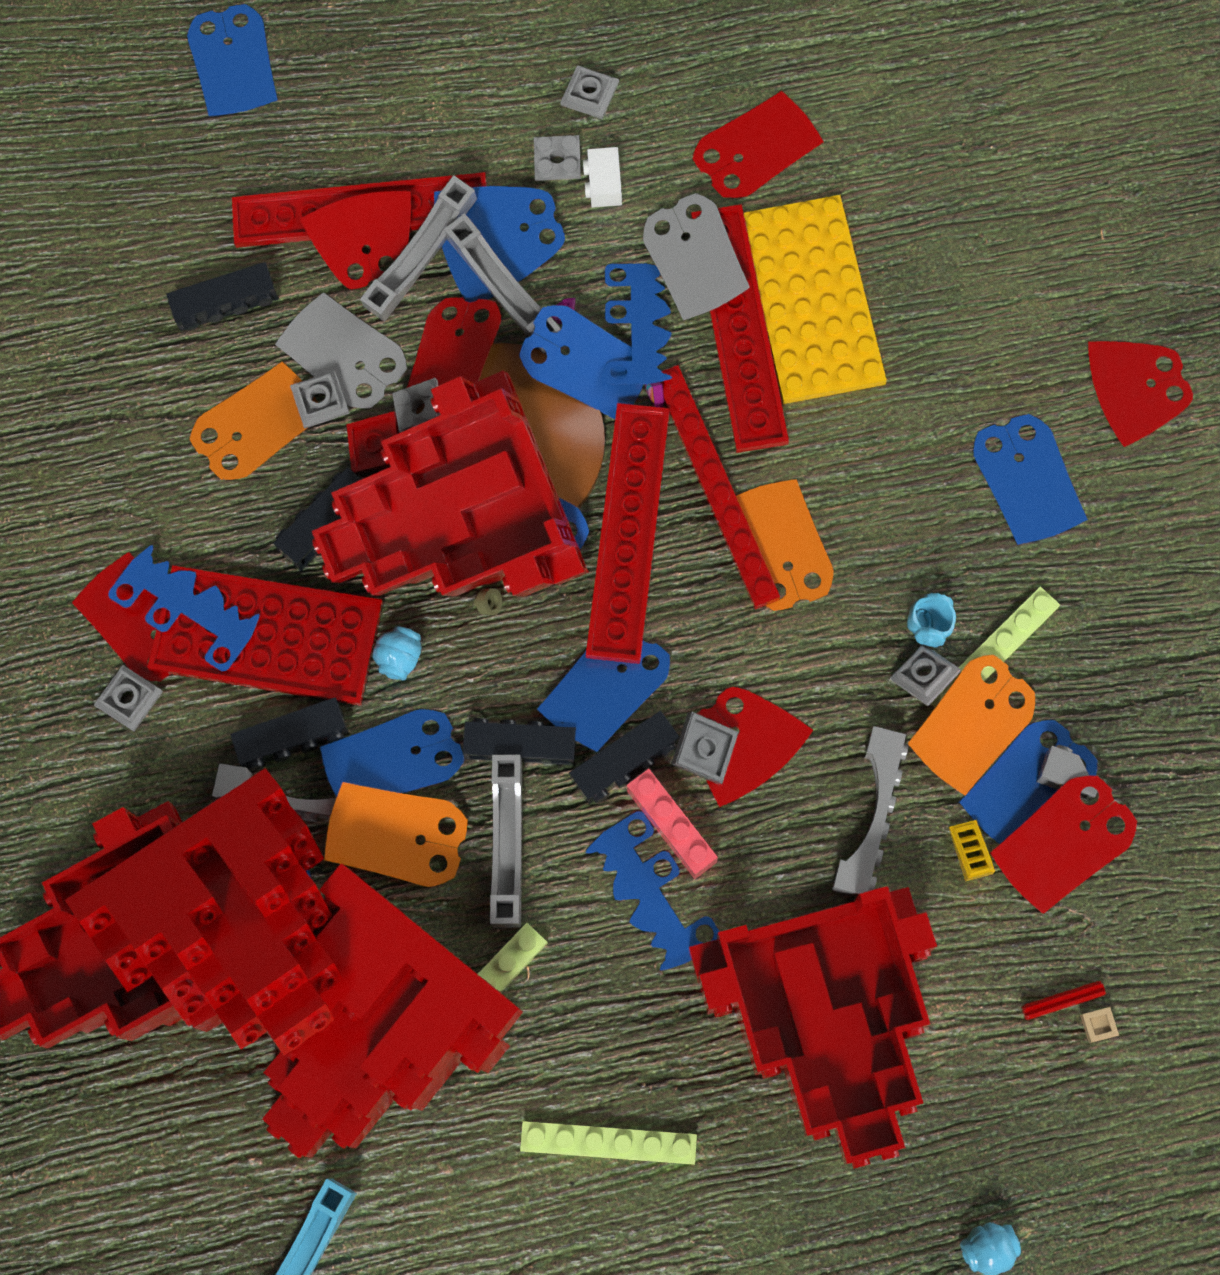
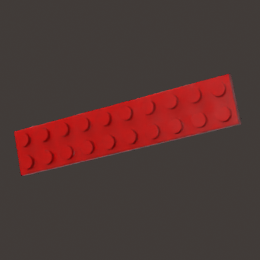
[232,172,487,248]
[691,204,789,453]
[586,403,670,664]

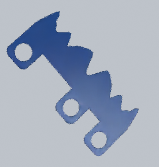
[605,264,672,385]
[108,545,259,671]
[585,811,720,970]

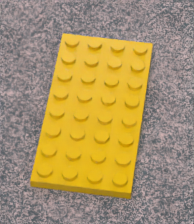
[744,195,887,404]

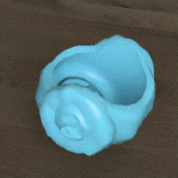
[907,593,956,648]
[373,626,421,681]
[960,1222,1021,1275]

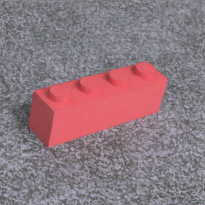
[627,769,718,879]

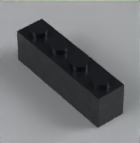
[166,262,279,331]
[273,467,362,571]
[230,697,350,771]
[569,710,680,805]
[463,718,576,766]

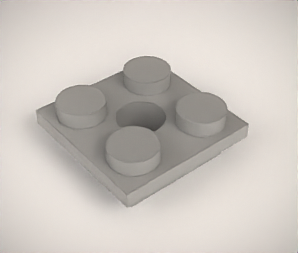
[560,65,619,119]
[534,135,581,181]
[290,371,350,428]
[392,378,441,433]
[890,645,961,706]
[94,665,163,732]

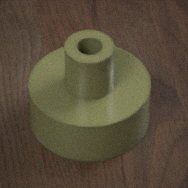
[474,588,502,615]

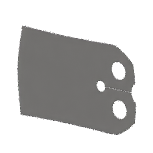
[643,193,750,320]
[275,292,407,408]

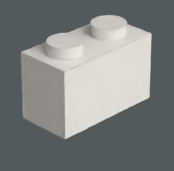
[583,147,622,207]

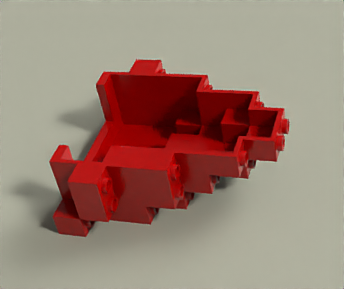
[312,370,589,597]
[65,768,343,1056]
[0,801,222,1049]
[262,863,523,1158]
[688,886,937,1169]

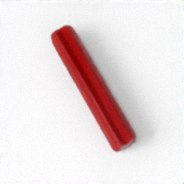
[1021,981,1106,1020]

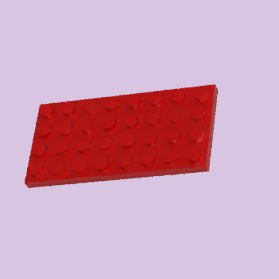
[147,565,384,706]

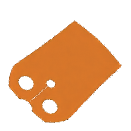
[189,362,318,480]
[736,479,834,611]
[908,655,1035,796]
[324,782,468,887]

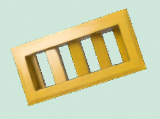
[949,820,995,882]

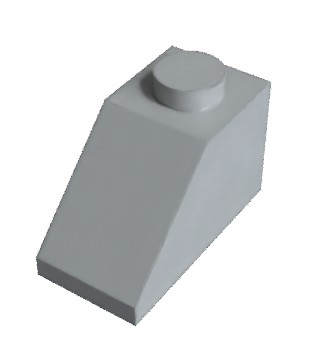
[1036,745,1097,802]

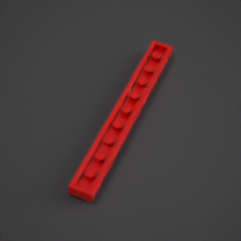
[660,365,780,609]

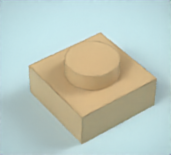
[1080,1007,1119,1043]

